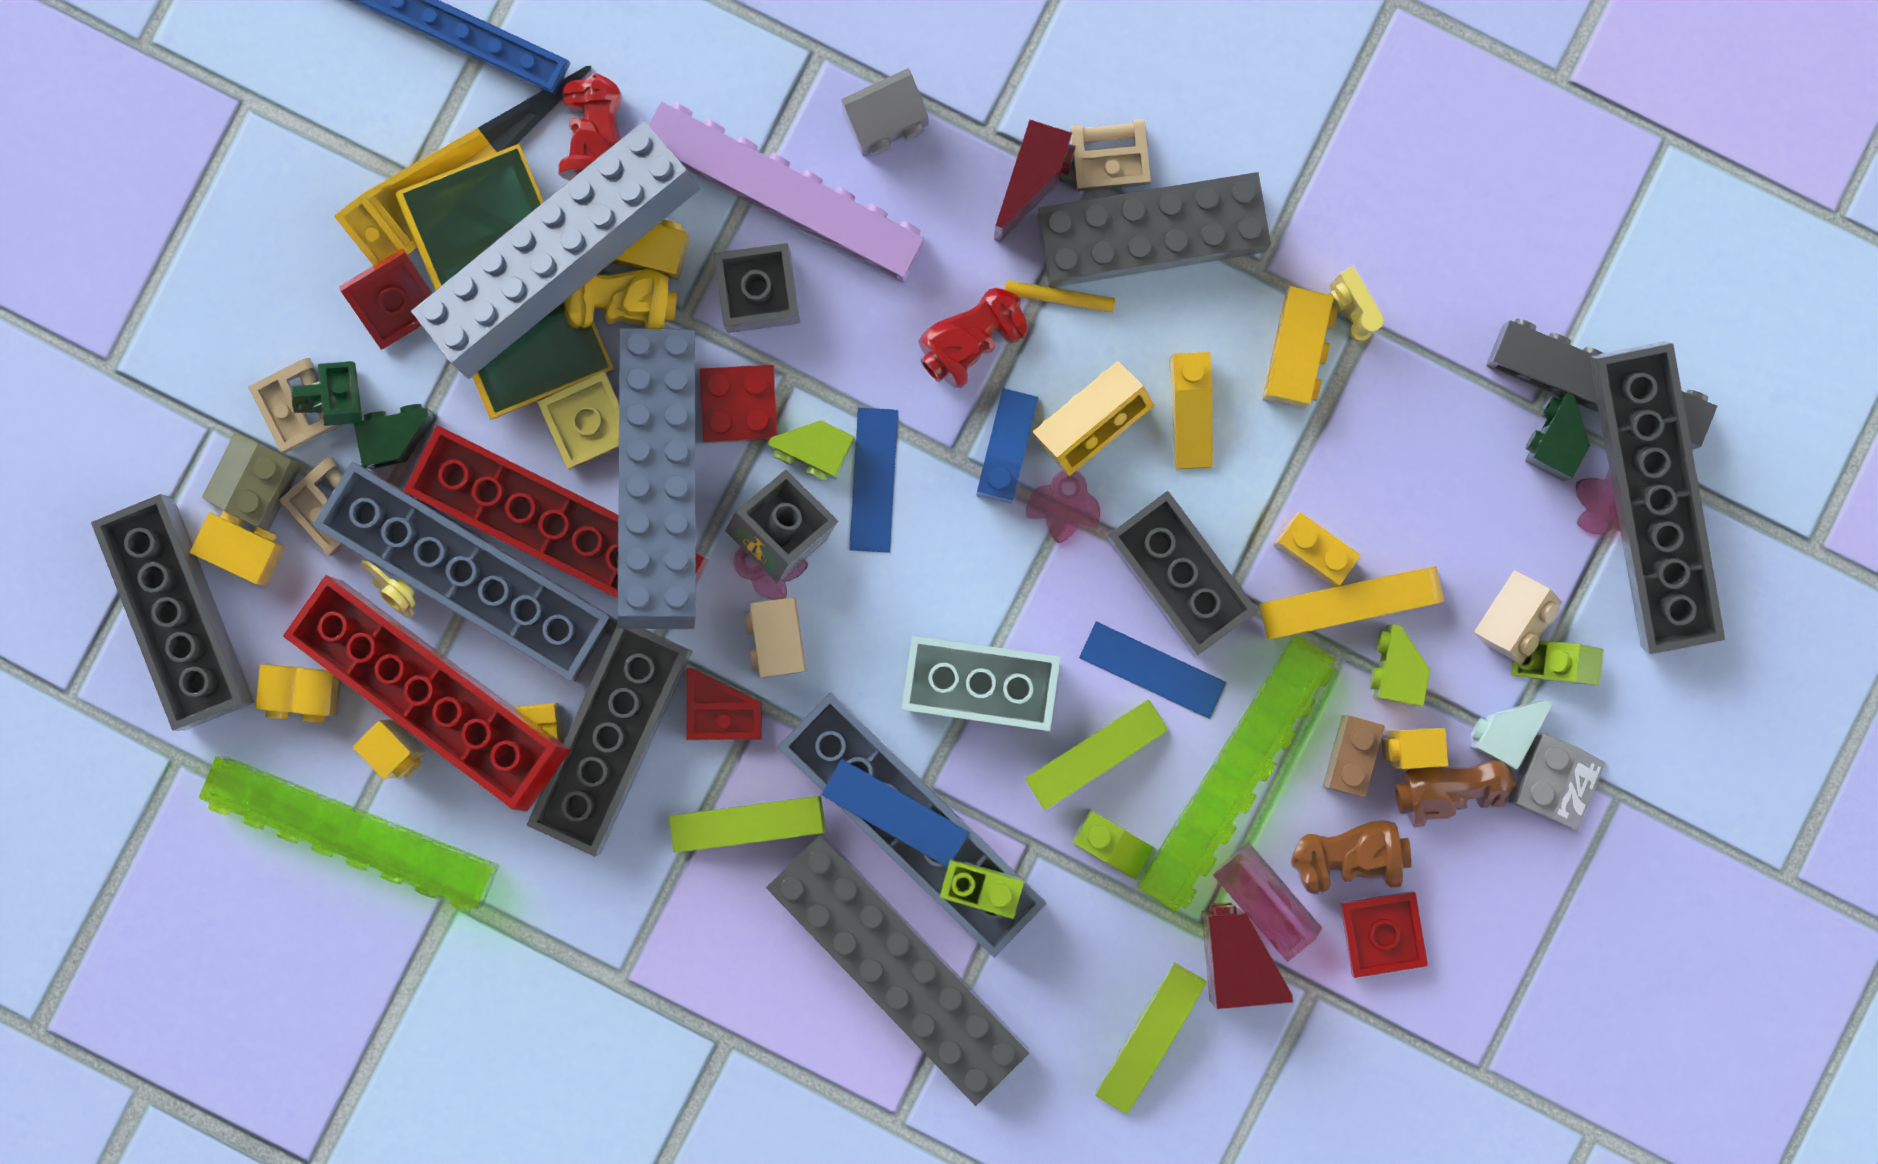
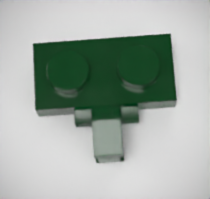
[291,361,362,426]

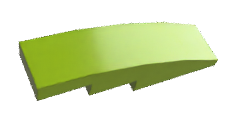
[1024,699,1169,811]
[669,795,826,853]
[1095,962,1207,1114]

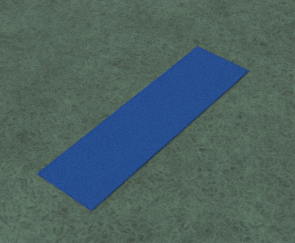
[849,408,898,553]
[1079,621,1226,719]
[821,759,969,867]

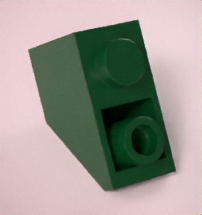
[1525,392,1590,482]
[354,404,435,470]

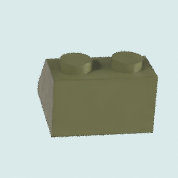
[202,432,302,530]

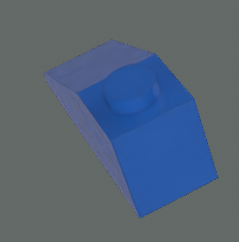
[976,388,1038,504]

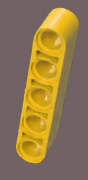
[1259,566,1445,640]

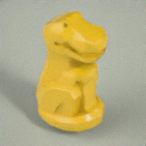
[563,269,677,329]

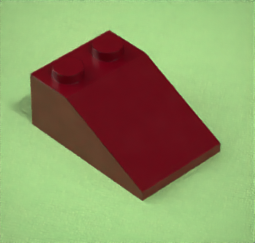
[994,119,1076,242]

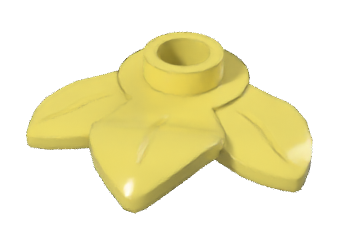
[360,560,416,618]

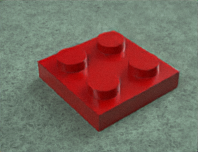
[339,248,433,350]
[700,364,778,443]
[1340,891,1428,978]

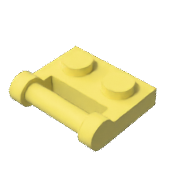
[1329,266,1384,342]

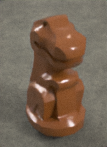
[1395,760,1517,828]
[1291,820,1411,894]

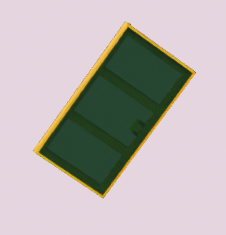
[395,144,614,420]

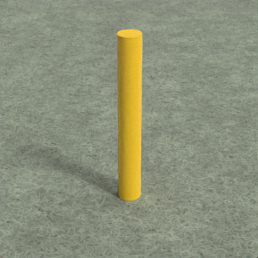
[1005,280,1115,313]

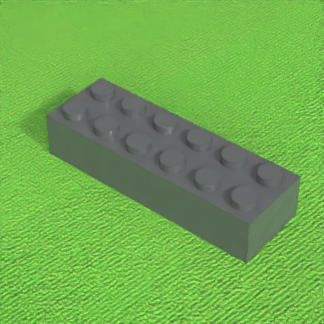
[1037,172,1271,288]
[91,494,255,731]
[526,625,693,856]

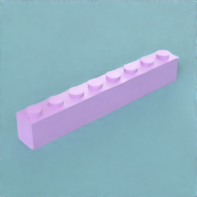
[649,101,924,283]

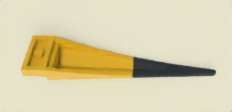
[334,66,592,266]

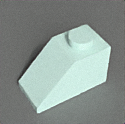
[1471,700,1553,770]

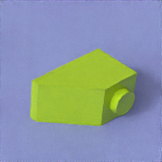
[1071,809,1154,880]

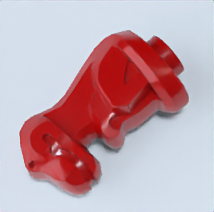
[558,73,622,181]
[918,288,1028,388]

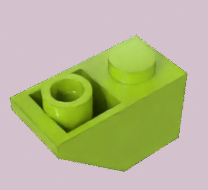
[768,420,855,482]
[1369,624,1430,706]
[1511,641,1604,686]
[940,860,1024,919]

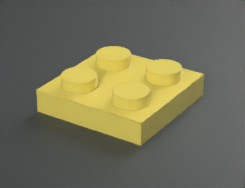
[537,372,619,470]

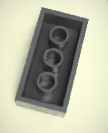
[1105,491,1258,657]

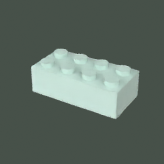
[901,635,1061,731]

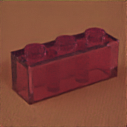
[1213,842,1322,962]

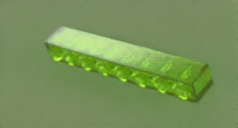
[1136,635,1336,913]
[198,756,500,912]

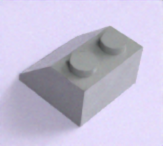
[841,68,929,156]

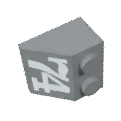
[1507,734,1606,831]

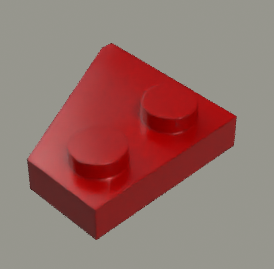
[686,668,762,740]

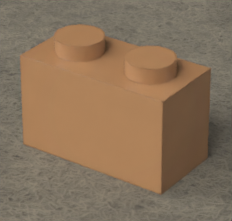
[1323,715,1385,798]

